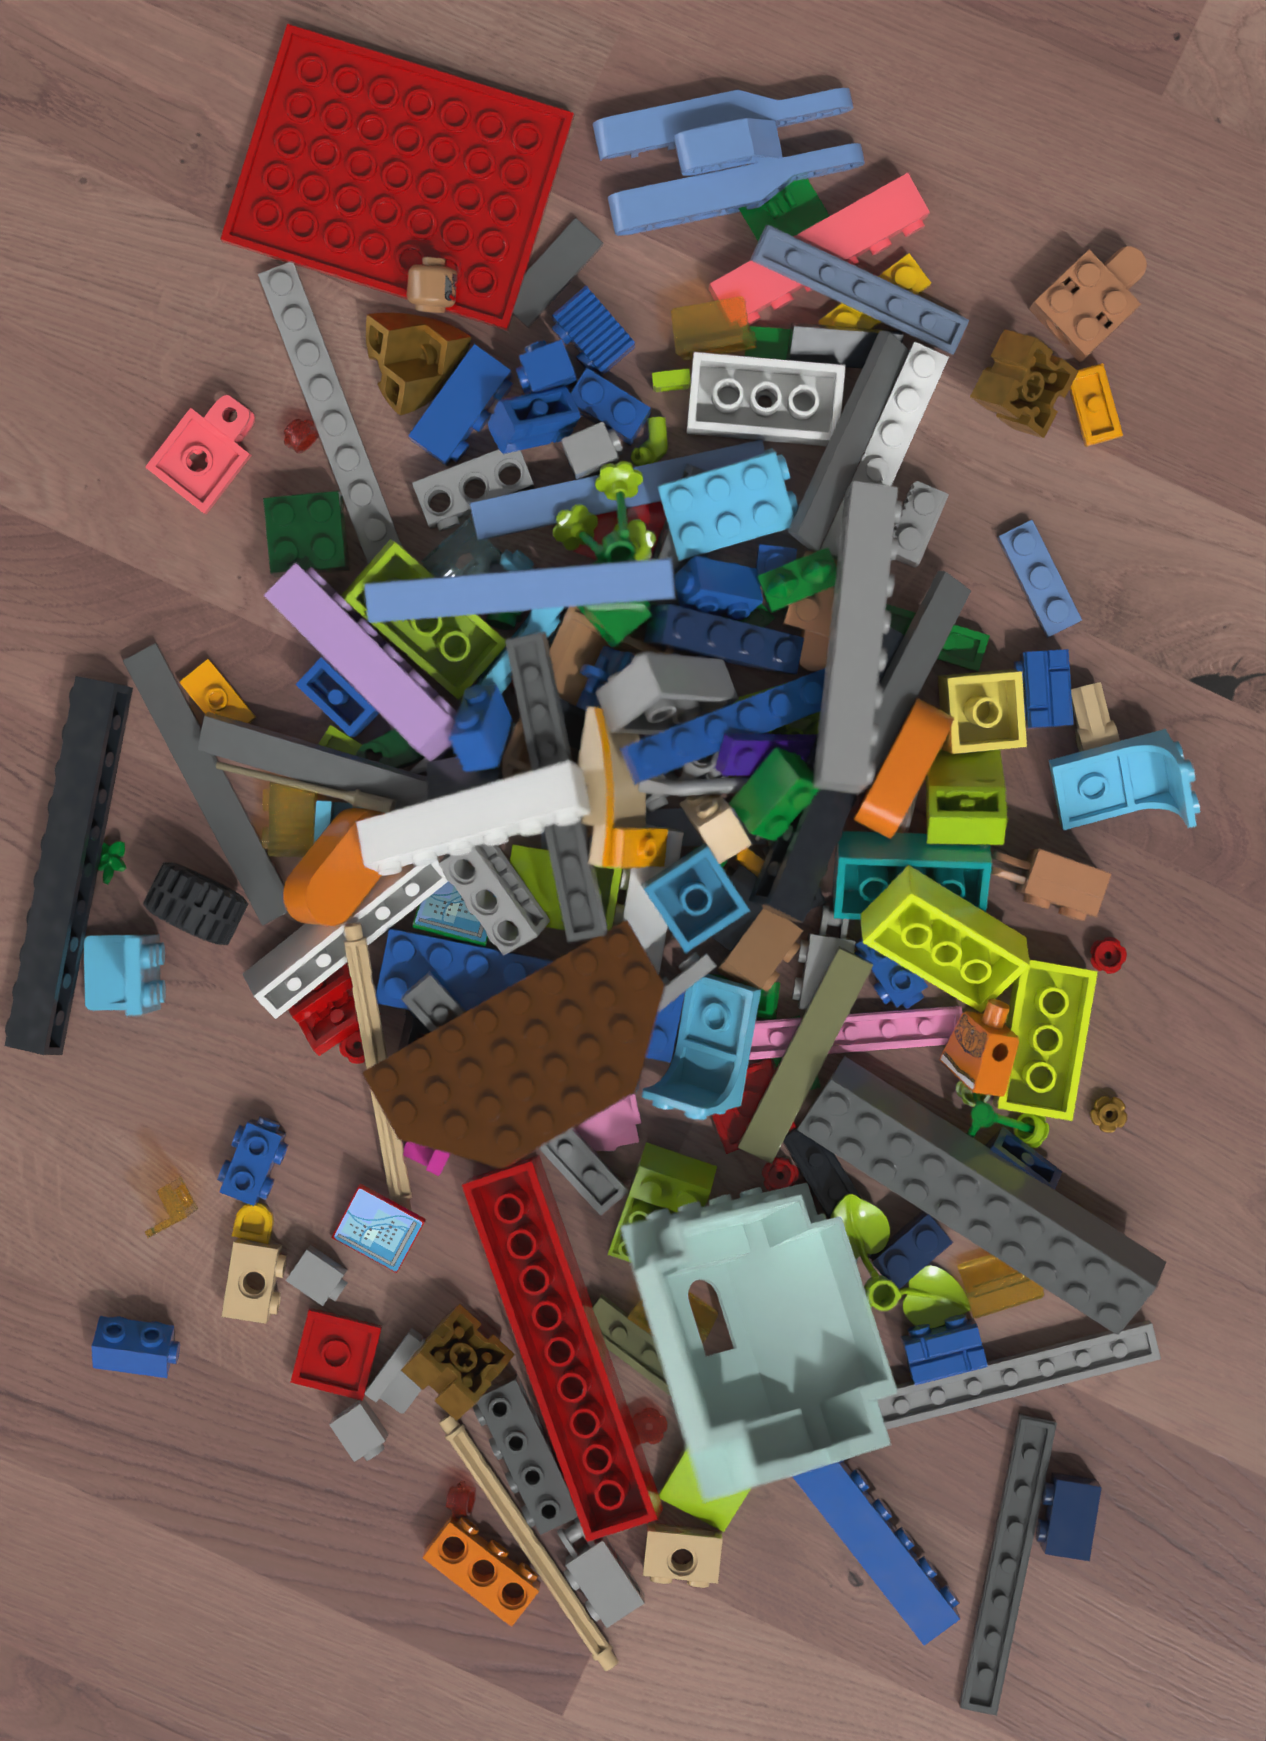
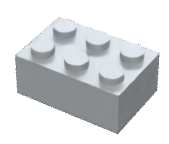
[596,651,739,735]

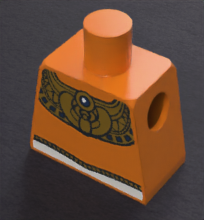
[939,999,1019,1097]

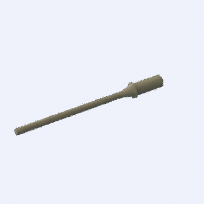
[216,761,396,813]

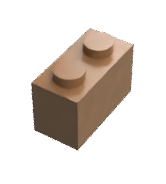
[717,909,803,992]

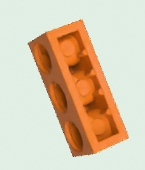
[422,1514,541,1627]

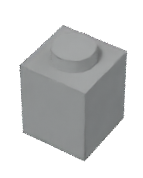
[285,1245,348,1306]
[329,1398,389,1462]

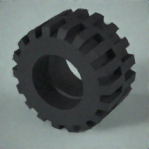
[143,862,248,945]

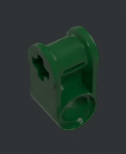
[356,728,425,768]

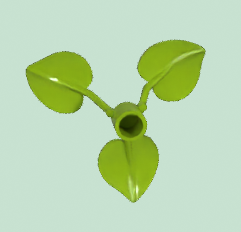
[830,1194,971,1328]

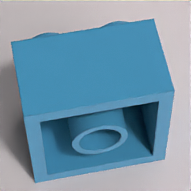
[641,843,750,953]

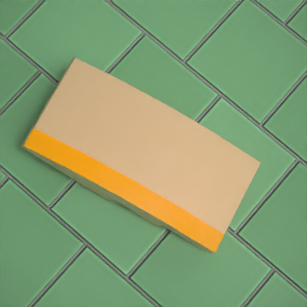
[578,706,646,868]

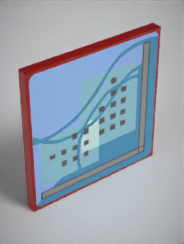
[332,1183,426,1273]

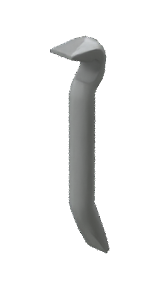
[639,777,751,796]

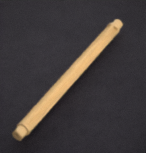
[344,922,412,1211]
[439,1415,619,1671]

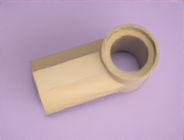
[1071,682,1120,752]

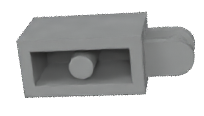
[792,905,856,1010]
[557,1517,645,1628]

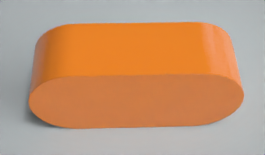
[853,698,954,839]
[283,808,386,926]

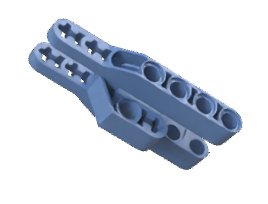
[592,88,865,236]

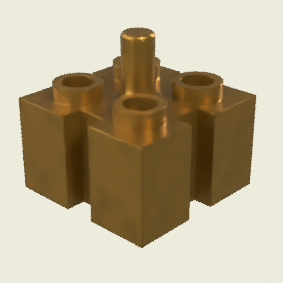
[970,329,1078,438]
[401,1304,515,1421]

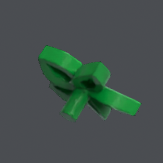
[98,841,127,885]

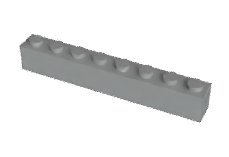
[813,481,902,794]

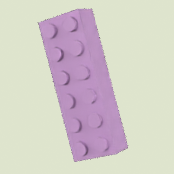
[264,563,457,762]

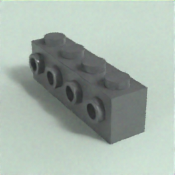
[473,1374,578,1535]

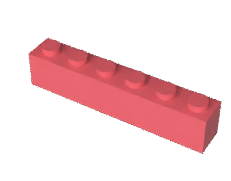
[709,173,930,329]

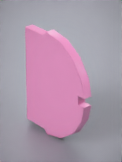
[574,1094,641,1151]

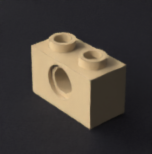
[680,794,751,864]
[221,1238,287,1324]
[643,1523,723,1588]

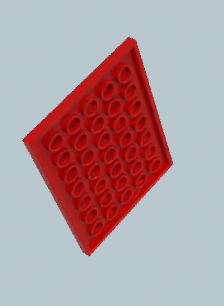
[220,24,575,331]

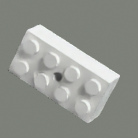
[687,352,845,446]

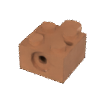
[1029,246,1147,363]
[782,551,838,672]
[991,849,1112,922]

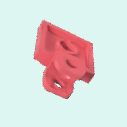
[145,395,255,515]

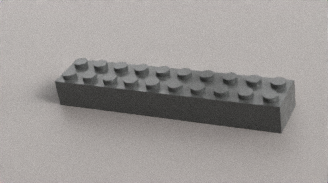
[797,1056,1166,1335]

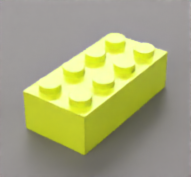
[861,865,1030,1013]
[993,959,1098,1121]

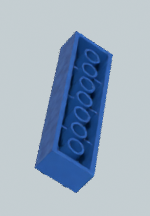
[376,928,685,1063]

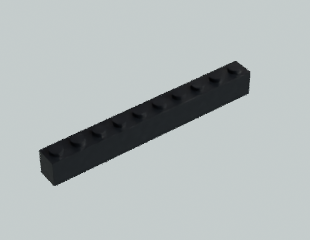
[4,676,133,1055]

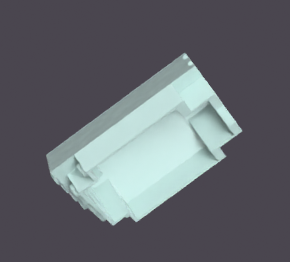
[621,1183,898,1501]

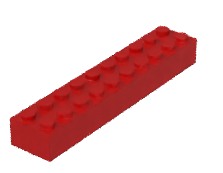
[462,1155,663,1542]

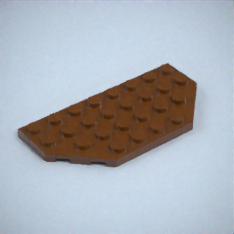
[362,920,666,1168]

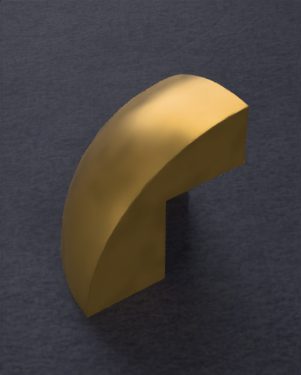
[366,312,471,416]

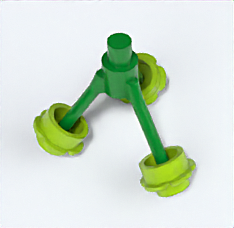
[956,1081,1049,1148]

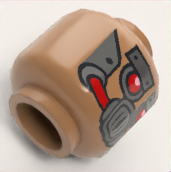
[407,257,457,313]

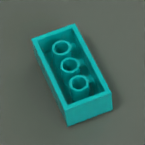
[832,831,992,919]

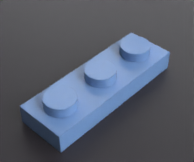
[997,520,1082,638]

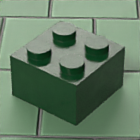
[263,491,350,577]

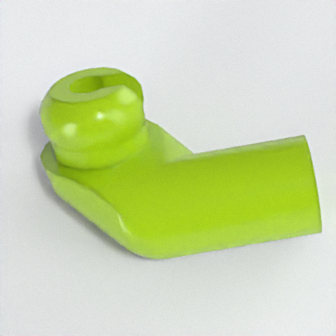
[631,417,668,467]

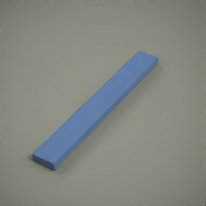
[469,440,765,541]
[364,558,675,623]

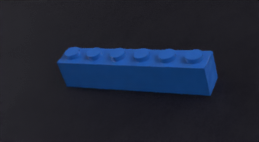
[792,1459,960,1646]

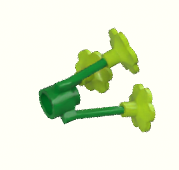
[552,461,656,563]

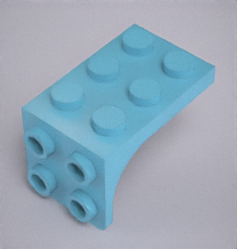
[658,448,799,560]
[476,549,564,693]
[1049,729,1200,830]
[84,934,166,1016]
[642,974,761,1120]

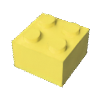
[938,669,1027,754]

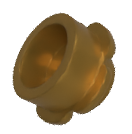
[1090,1096,1128,1133]

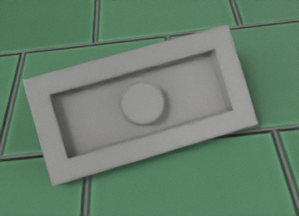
[364,1328,426,1414]

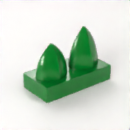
[757,547,837,612]

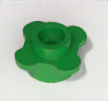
[485,610,522,630]

